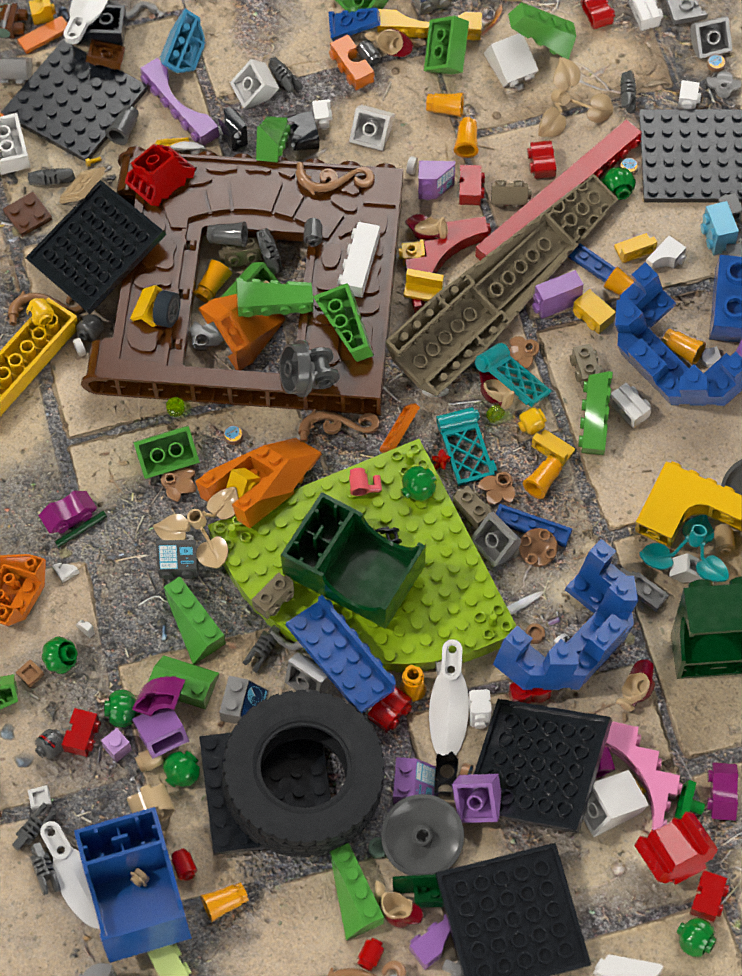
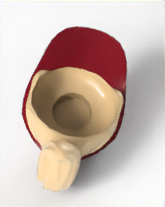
[365,29,413,57]
[405,214,448,241]
[479,371,515,409]
[616,659,655,712]
[374,881,423,928]

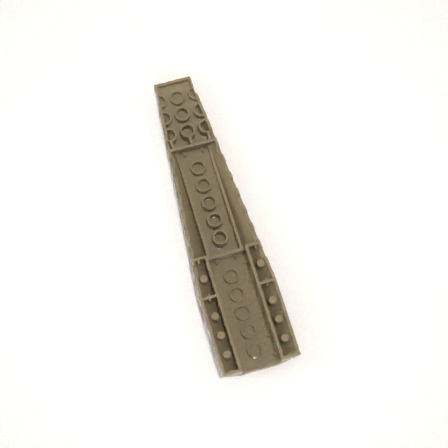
[385,173,618,396]

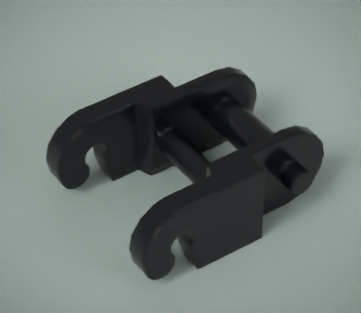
[375,527,402,545]

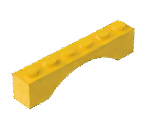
[377,9,482,41]

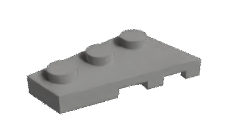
[666,0,708,25]

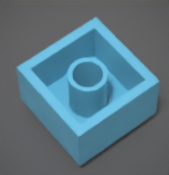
[700,201,739,255]

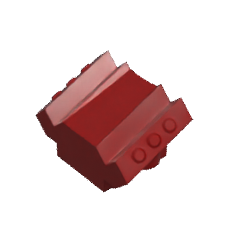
[125,144,196,206]
[634,812,718,885]

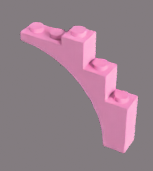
[605,721,683,830]

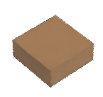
[15,659,44,688]

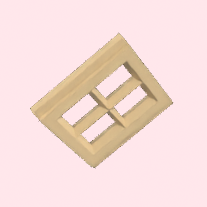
[58,167,106,204]

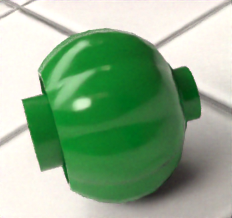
[602,167,636,200]
[401,466,437,501]
[42,636,78,674]
[104,689,141,728]
[163,750,200,788]
[676,918,717,957]

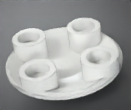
[170,141,206,154]

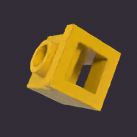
[398,240,425,266]

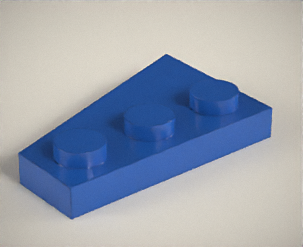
[328,8,381,41]

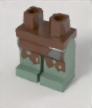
[0,3,28,39]

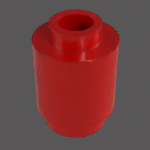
[171,848,198,881]
[357,938,385,971]

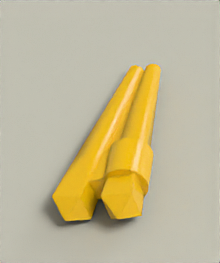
[155,137,190,146]

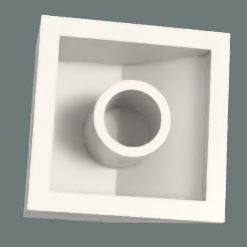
[230,59,279,109]
[349,105,395,151]

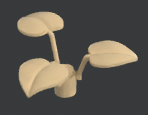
[538,57,614,137]
[153,487,238,569]

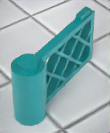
[475,343,552,407]
[436,407,497,486]

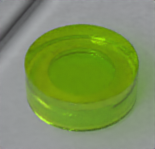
[166,397,185,417]
[486,405,505,423]

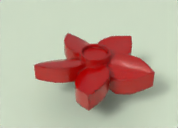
[432,449,451,470]

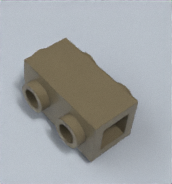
[491,180,532,207]
[219,237,261,268]
[570,343,603,388]
[453,486,493,530]
[252,572,294,619]

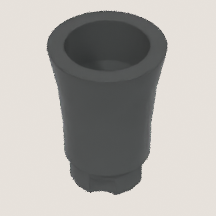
[105,105,139,145]
[207,221,248,247]

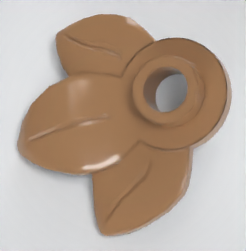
[509,336,540,369]
[161,467,196,502]
[478,472,515,505]

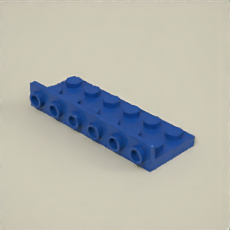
[286,595,396,713]

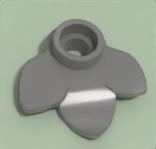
[706,71,742,98]
[190,322,224,351]

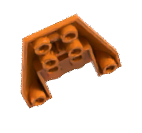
[198,294,285,370]
[0,554,46,626]

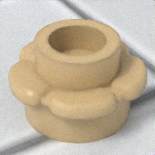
[131,868,150,887]

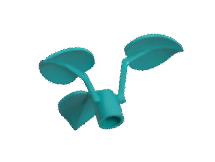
[639,514,729,582]

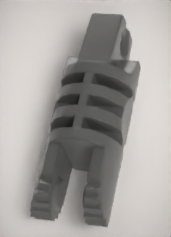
[268,57,303,93]
[620,70,636,114]
[28,168,75,186]
[256,228,283,276]
[242,625,280,673]
[12,802,57,851]
[30,842,61,895]

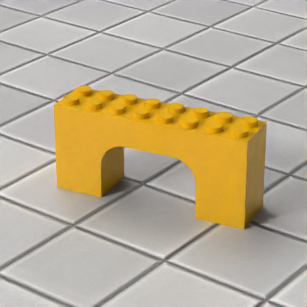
[635,461,742,548]

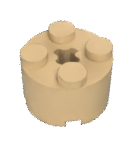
[127,783,175,822]

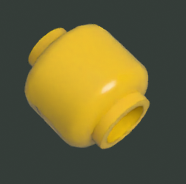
[26,298,54,326]
[517,407,547,435]

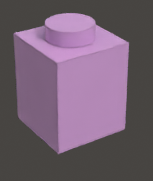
[101,728,132,763]

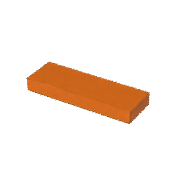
[17,16,68,54]
[379,403,420,453]

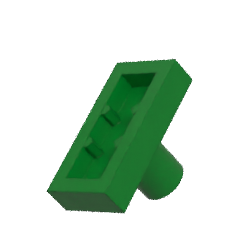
[674,780,705,819]

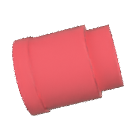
[349,468,382,496]

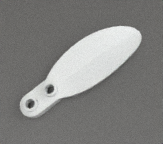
[64,0,108,44]
[429,639,469,756]
[40,821,100,929]

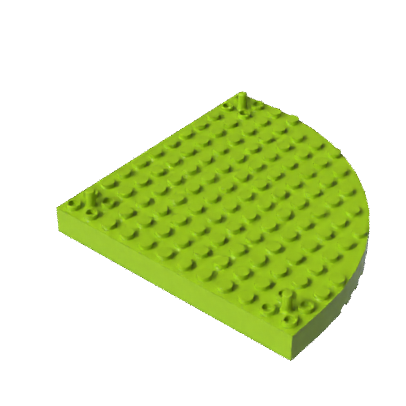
[208,439,516,673]

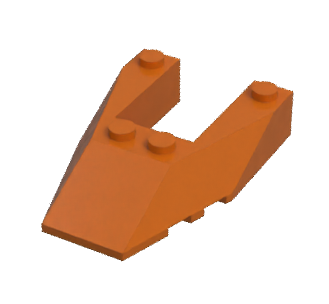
[195,438,322,528]

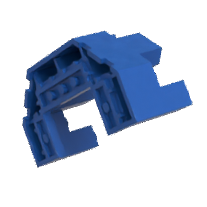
[615,262,742,406]
[493,539,638,690]

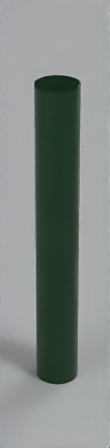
[54,511,107,548]

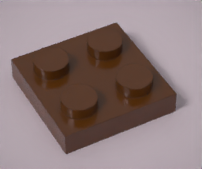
[86,39,126,70]
[2,191,53,237]

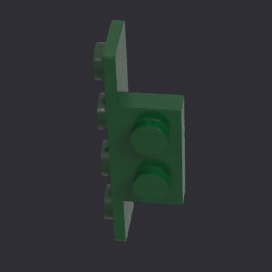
[392,874,444,908]

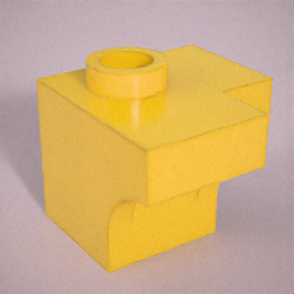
[29,0,56,25]

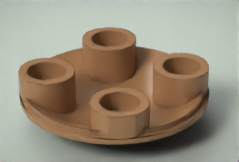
[519,528,558,567]

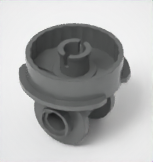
[279,340,340,397]

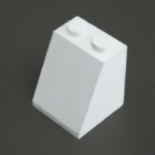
[484,33,539,87]
[583,770,649,837]
[593,954,663,976]

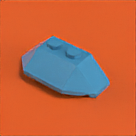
[160,8,206,73]

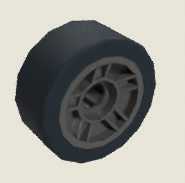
[153,290,180,328]

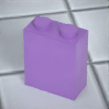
[532,270,584,319]
[132,708,189,759]

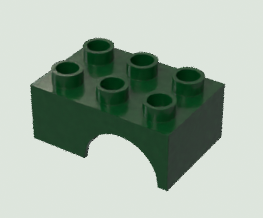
[281,492,426,629]
[670,576,742,679]

